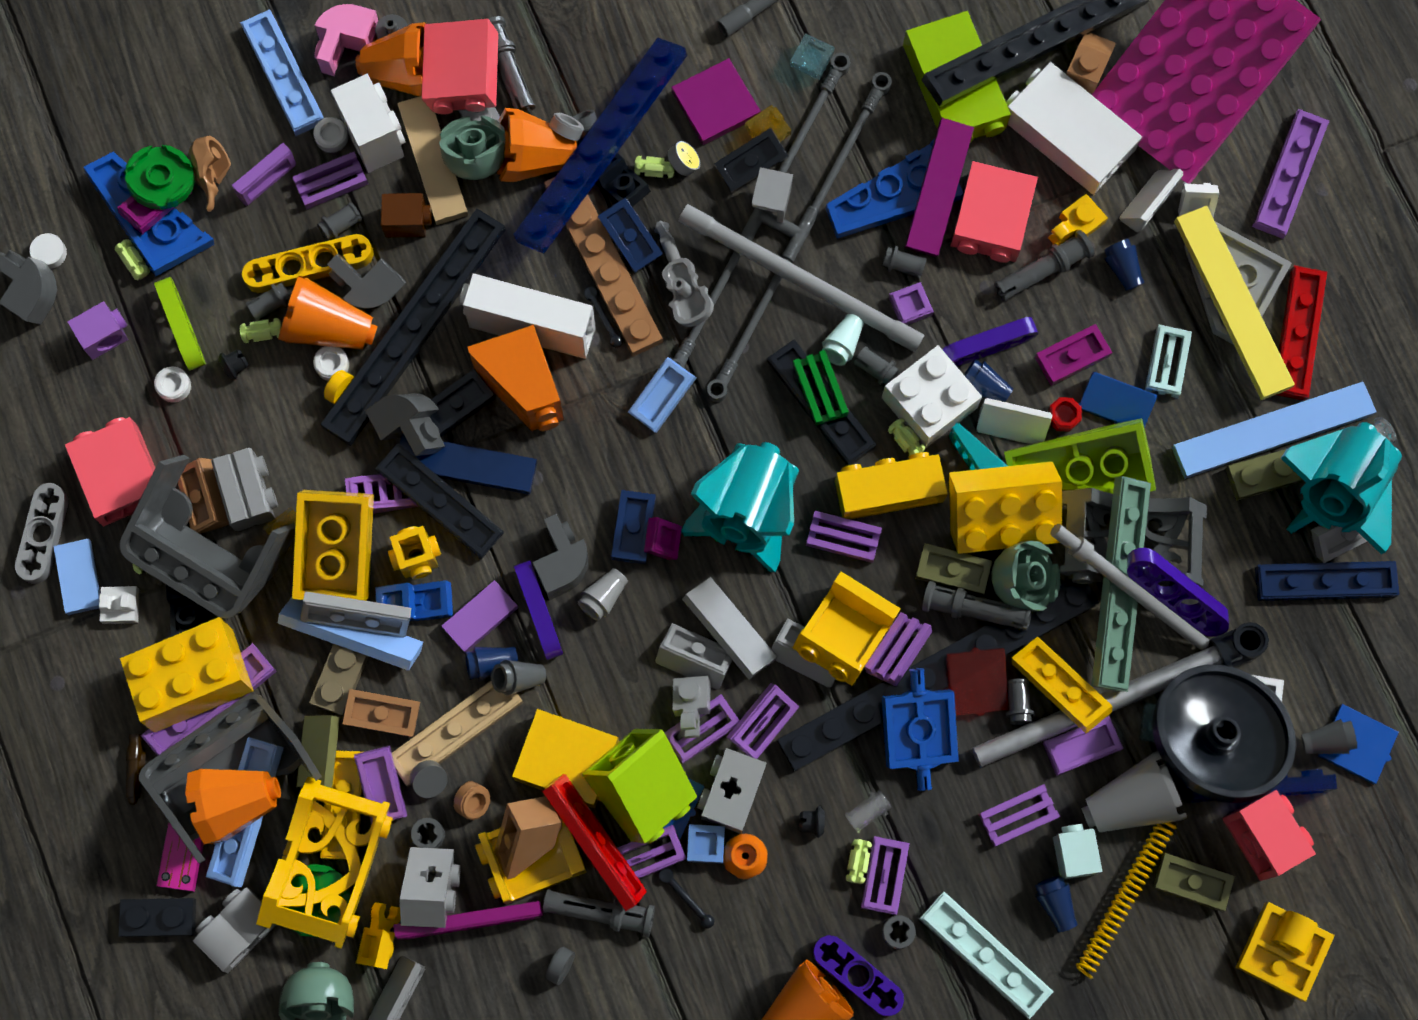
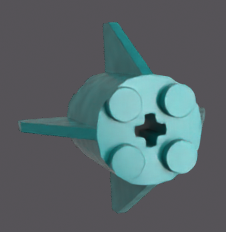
[1281,422,1402,555]
[681,442,799,572]

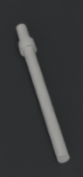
[1050,524,1209,650]

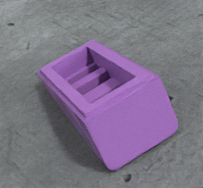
[345,474,418,514]

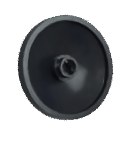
[1152,665,1296,803]

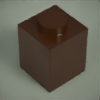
[381,193,432,238]

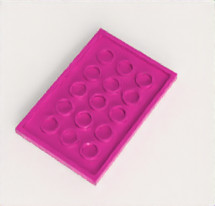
[1092,0,1321,184]

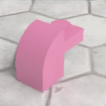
[315,4,378,76]

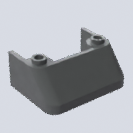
[120,455,296,618]
[139,694,322,864]

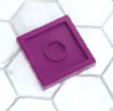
[671,58,761,145]

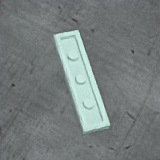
[919,892,1054,1019]

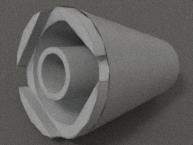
[1081,751,1187,832]

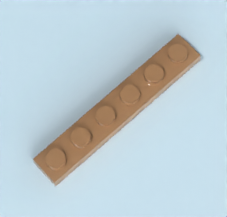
[544,168,663,357]

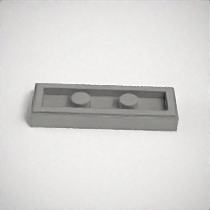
[682,577,777,679]
[300,591,412,637]

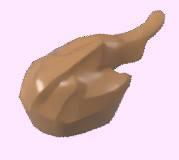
[189,136,231,212]

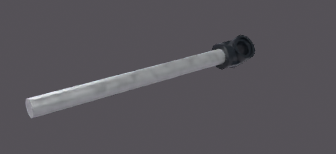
[972,622,1269,767]

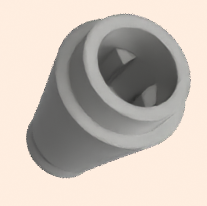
[578,568,628,620]

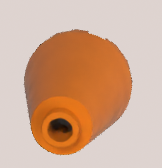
[278,276,378,350]
[761,960,854,1020]

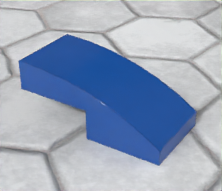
[375,580,453,621]

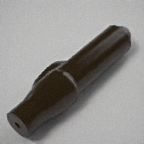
[125,734,146,805]

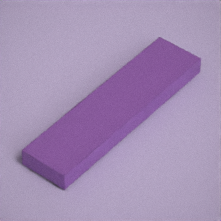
[1252,109,1329,239]
[141,643,277,756]

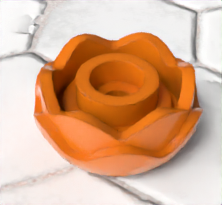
[723,834,768,880]

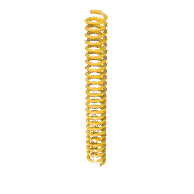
[1076,823,1177,979]

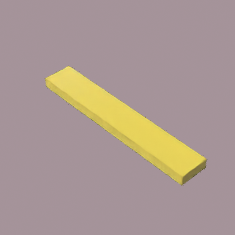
[1174,206,1295,400]

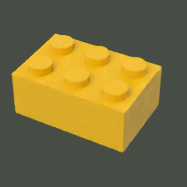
[949,462,1062,554]
[292,490,374,601]
[120,617,254,733]

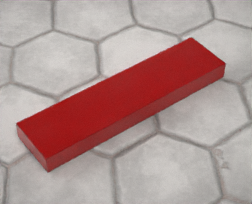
[1276,265,1327,401]
[542,774,647,911]

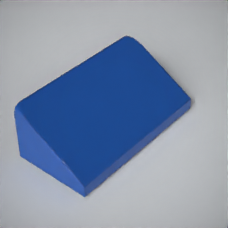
[1079,372,1157,428]

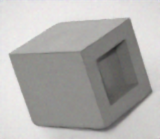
[752,167,793,223]

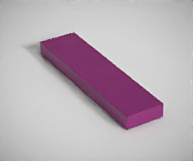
[904,118,974,257]
[393,901,543,940]

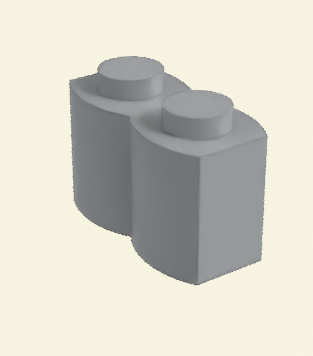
[193,887,276,973]

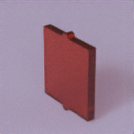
[947,647,1008,716]

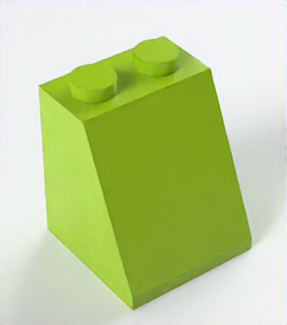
[582,729,697,844]

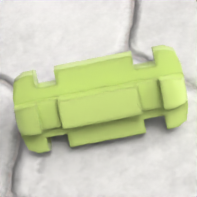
[634,156,675,179]
[115,239,150,280]
[240,318,282,343]
[888,418,925,457]
[846,839,872,884]

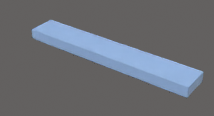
[1172,382,1376,479]

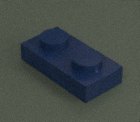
[597,197,663,273]
[611,490,656,565]

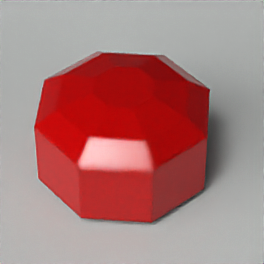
[1048,397,1082,432]

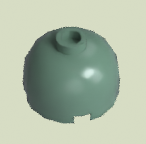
[439,116,505,180]
[992,541,1061,612]
[279,962,354,1020]

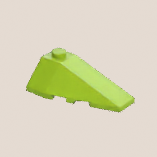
[1004,418,1156,494]

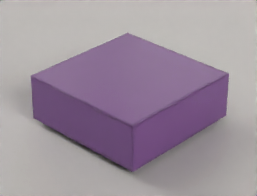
[889,282,934,325]

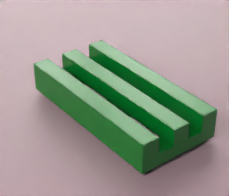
[793,350,849,426]

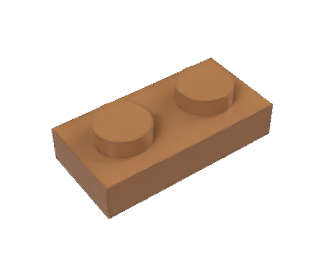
[342,689,421,737]

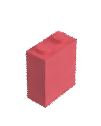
[422,19,498,115]
[951,161,1038,263]
[65,417,155,527]

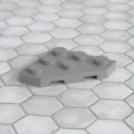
[1184,222,1292,345]

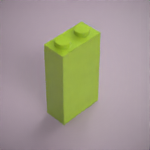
[903,11,1011,143]

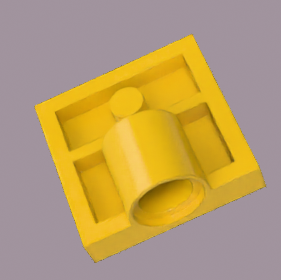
[1236,902,1335,1002]

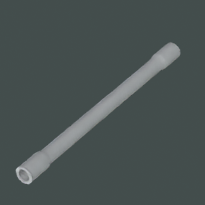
[678,204,924,353]

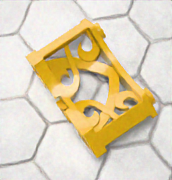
[256,777,393,949]

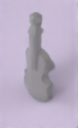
[654,220,714,327]

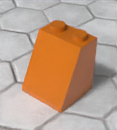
[467,325,564,431]

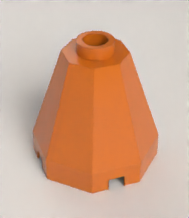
[356,22,426,96]
[497,108,577,182]
[185,769,281,844]

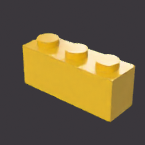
[835,452,948,519]

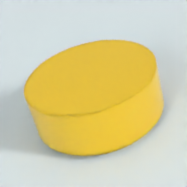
[324,370,354,405]

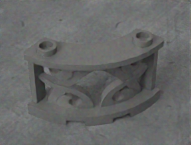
[1060,488,1207,587]

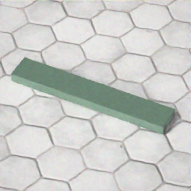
[1091,476,1151,692]

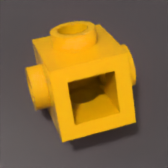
[388,526,441,580]

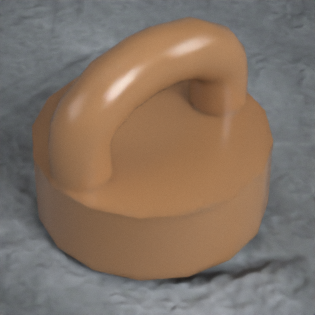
[454,781,490,820]

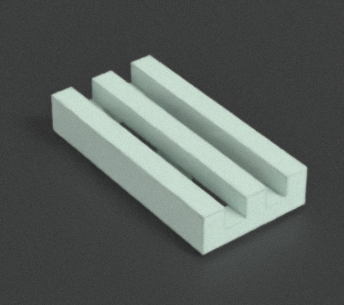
[1145,324,1192,398]

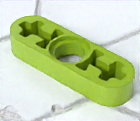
[154,277,206,371]

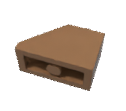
[1066,32,1116,95]
[494,796,562,879]

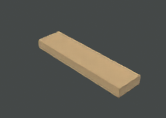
[397,96,468,225]
[392,681,524,787]

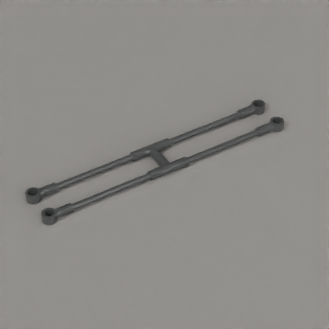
[672,53,892,403]

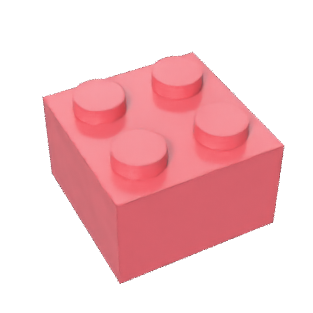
[1222,790,1316,881]

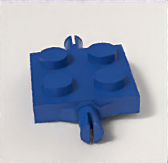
[882,668,959,791]

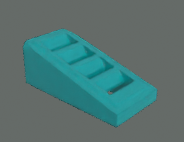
[948,423,1008,470]

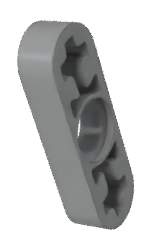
[15,483,69,584]

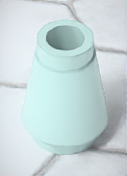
[822,314,864,366]

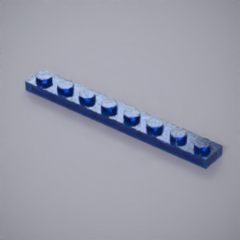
[513,38,687,253]

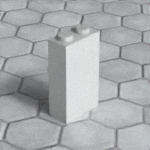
[1006,62,1142,195]
[460,273,595,359]

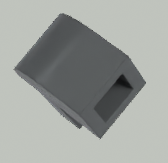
[0,250,57,325]
[327,254,406,308]
[365,393,445,456]
[533,514,588,600]

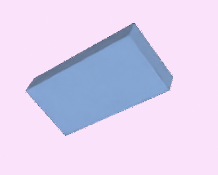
[628,357,697,433]
[53,539,100,615]

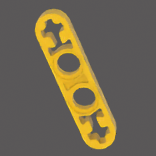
[242,234,374,293]

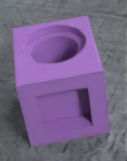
[68,301,129,360]

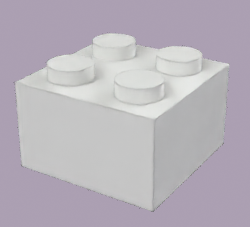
[331,73,406,173]
[882,345,982,449]

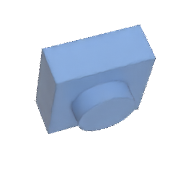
[687,824,725,864]

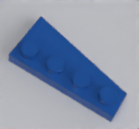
[826,139,964,239]
[84,152,214,277]

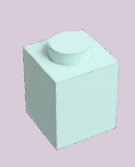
[1053,824,1103,880]

